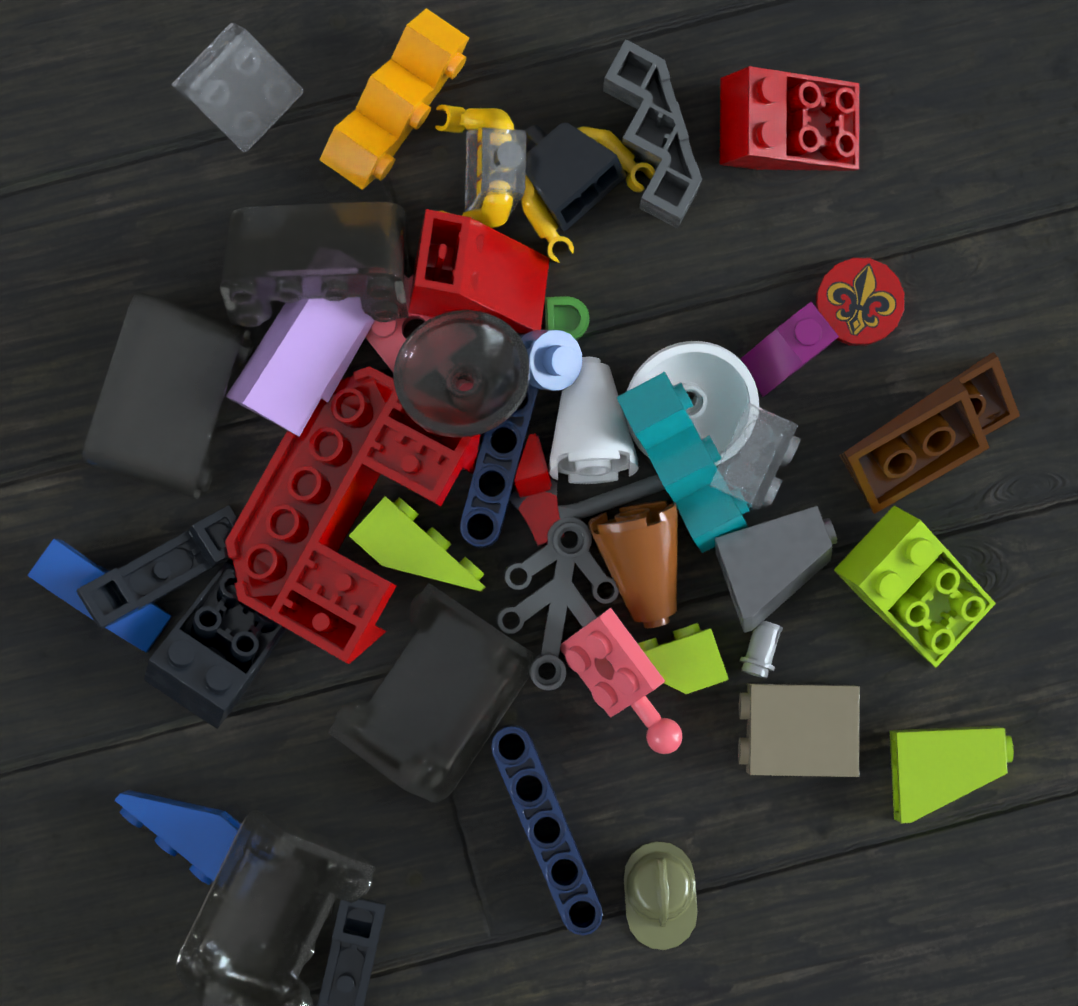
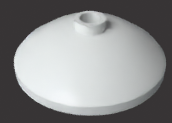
[625,341,759,466]

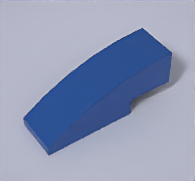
[27,539,173,653]

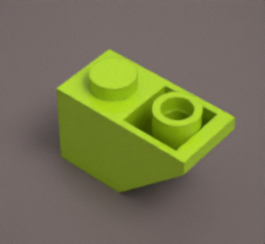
[637,623,729,694]

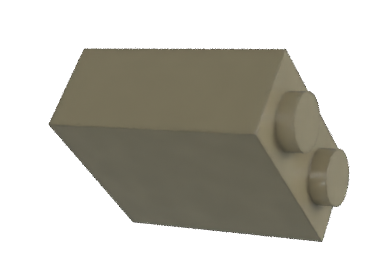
[738,683,860,777]

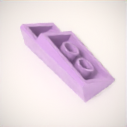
[226,249,394,436]

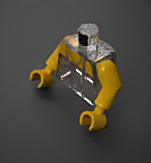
[435,104,526,228]

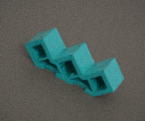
[616,371,750,553]

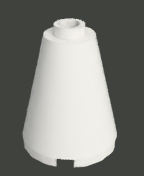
[549,357,639,484]

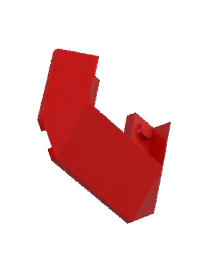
[225,366,482,664]

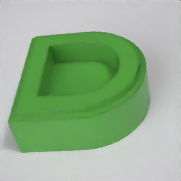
[545,297,589,340]

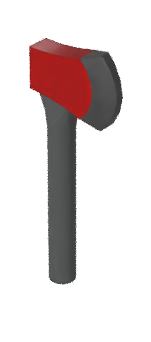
[509,474,666,547]

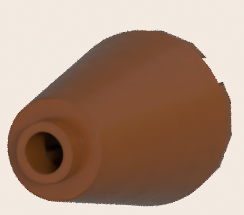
[588,501,678,628]

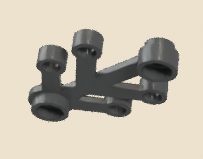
[496,517,619,690]

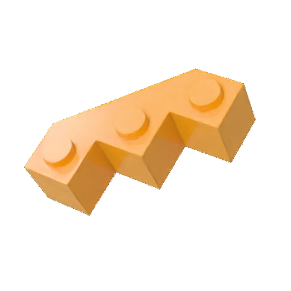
[319,8,469,190]

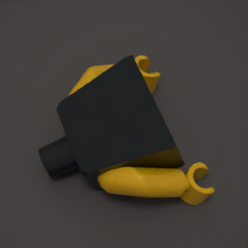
[519,123,655,263]

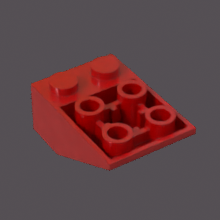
[720,66,859,171]
[408,209,550,334]

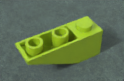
[349,496,486,592]

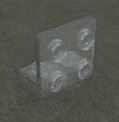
[171,22,303,152]
[710,402,801,512]

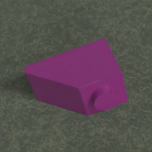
[740,302,839,397]

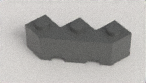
[603,39,702,229]

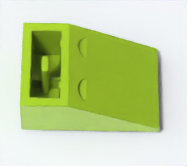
[834,505,996,668]

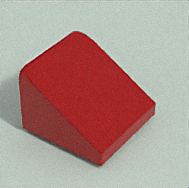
[515,433,552,498]

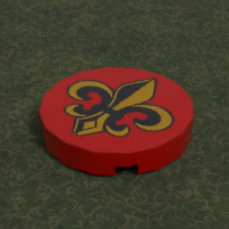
[816,258,904,346]

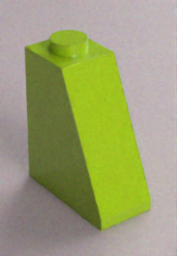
[890,726,1014,823]

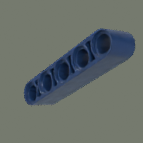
[460,334,540,548]
[491,725,603,936]

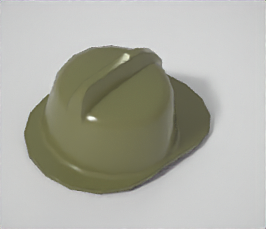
[624,841,698,950]

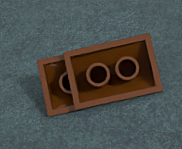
[839,352,1020,514]

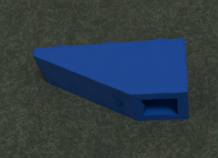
[114,790,259,886]

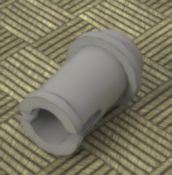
[740,620,783,679]

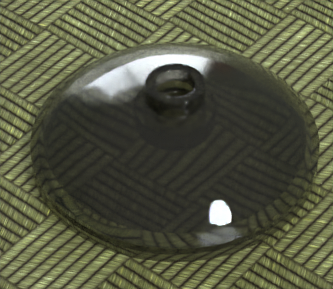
[393,310,530,437]

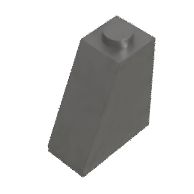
[715,506,837,633]

